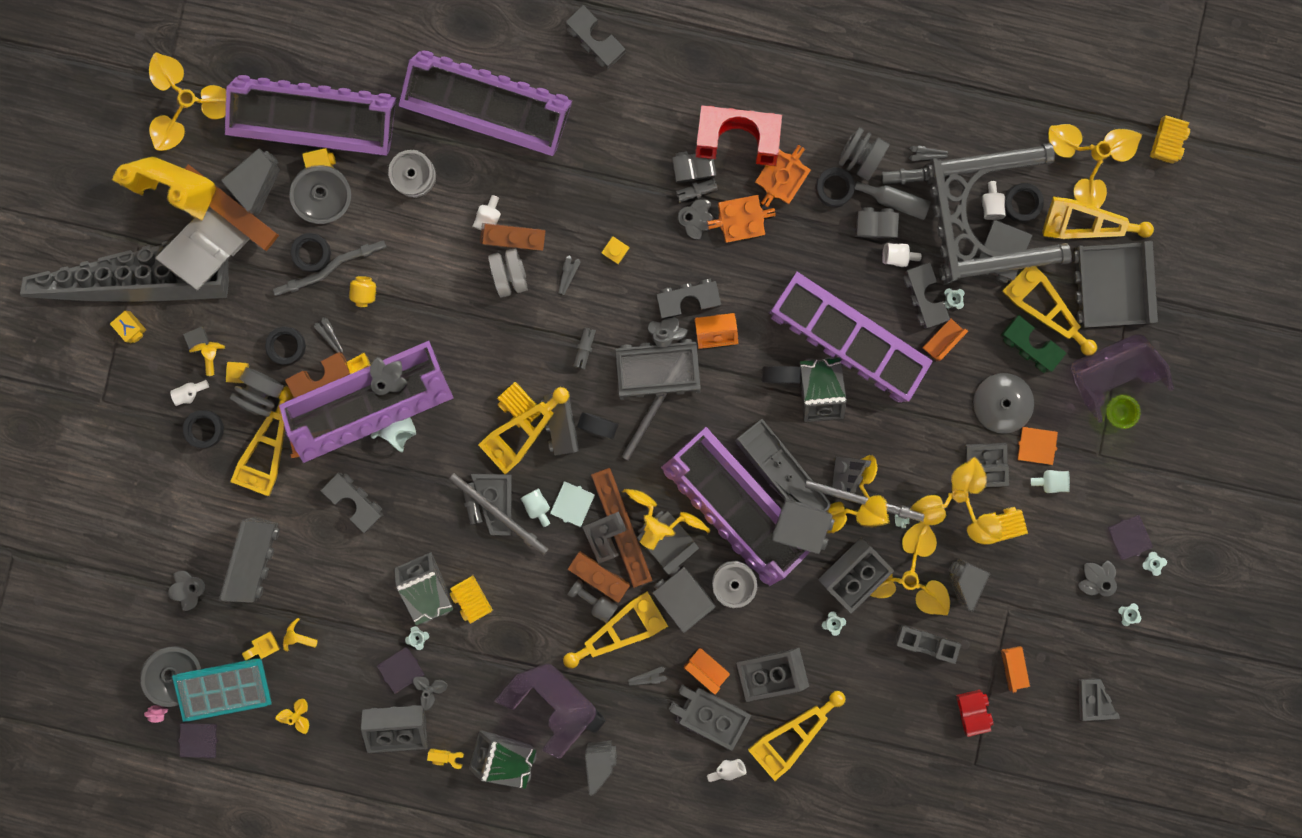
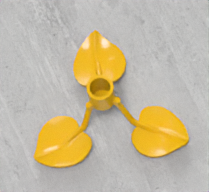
[149,53,233,151]
[1048,124,1142,208]
[826,455,889,533]
[910,457,1002,544]
[623,489,710,550]
[870,522,950,615]

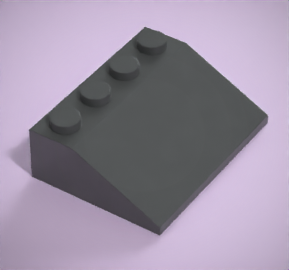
[220,517,280,602]

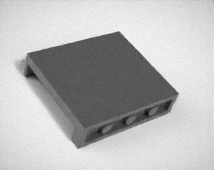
[1073,241,1158,328]

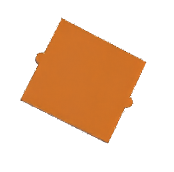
[1017,427,1058,465]

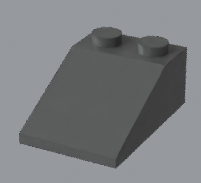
[736,648,809,702]

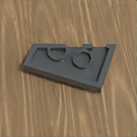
[471,474,512,535]

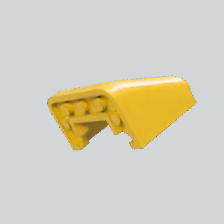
[112,157,216,220]

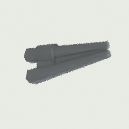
[909,145,948,161]
[558,255,580,295]
[314,317,343,353]
[628,667,667,686]

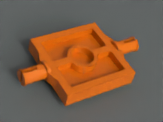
[755,145,811,207]
[707,195,776,243]

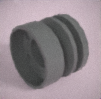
[838,127,890,181]
[230,367,284,417]

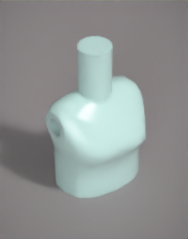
[1031,470,1070,493]
[520,488,550,527]

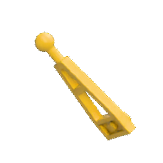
[1042,197,1154,239]
[1002,266,1097,356]
[231,387,294,496]
[478,387,569,474]
[563,591,668,669]
[748,691,845,781]

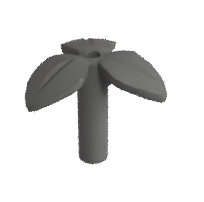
[413,676,448,711]

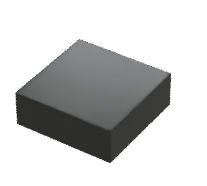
[183,327,210,353]

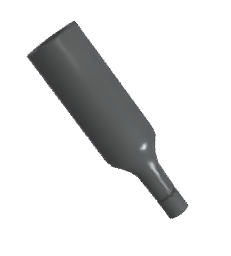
[854,181,931,220]

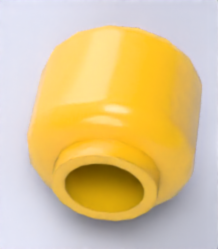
[349,276,376,307]

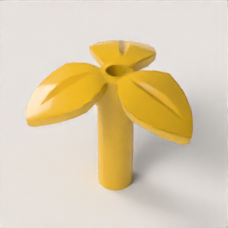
[189,342,225,376]
[283,618,318,651]
[275,699,309,734]

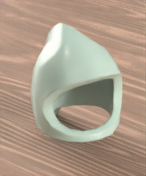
[371,417,416,452]

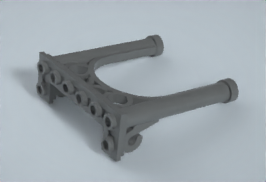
[923,143,1071,285]

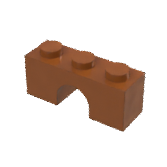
[480,223,545,251]
[285,352,350,398]
[568,551,630,603]

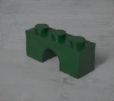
[1000,315,1066,373]

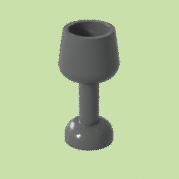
[567,579,618,623]

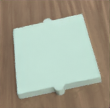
[550,481,595,527]

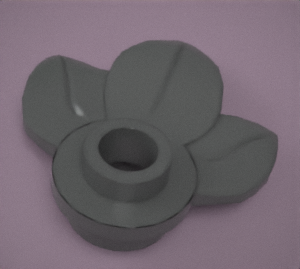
[678,199,715,239]
[648,317,688,347]
[370,357,407,395]
[1078,561,1117,597]
[168,571,205,611]

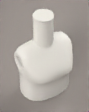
[982,181,1006,220]
[472,195,501,230]
[882,243,921,267]
[171,380,209,406]
[707,759,746,782]

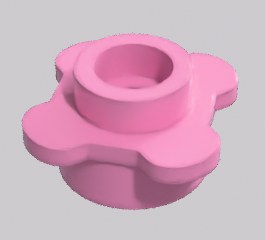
[144,705,168,723]

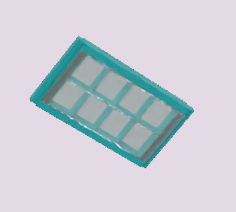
[172,658,272,721]

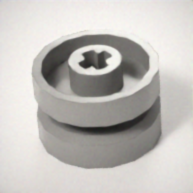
[388,150,436,198]
[488,248,528,298]
[712,561,757,608]

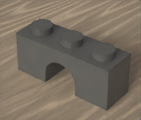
[566,5,626,69]
[903,263,950,329]
[657,279,721,319]
[321,473,384,533]
[894,624,961,664]

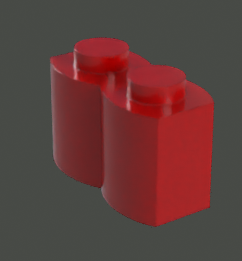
[956,690,993,737]

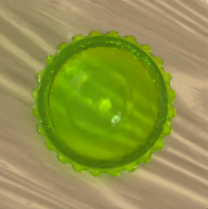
[1106,395,1141,429]

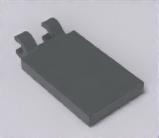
[669,684,751,751]

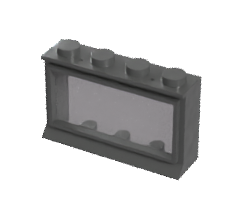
[616,339,701,400]

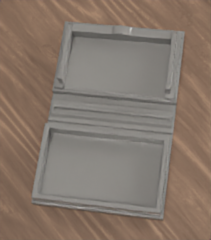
[156,207,250,291]

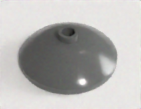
[289,165,351,224]
[973,373,1034,434]
[140,647,201,707]

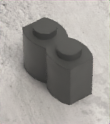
[672,152,716,183]
[855,208,899,239]

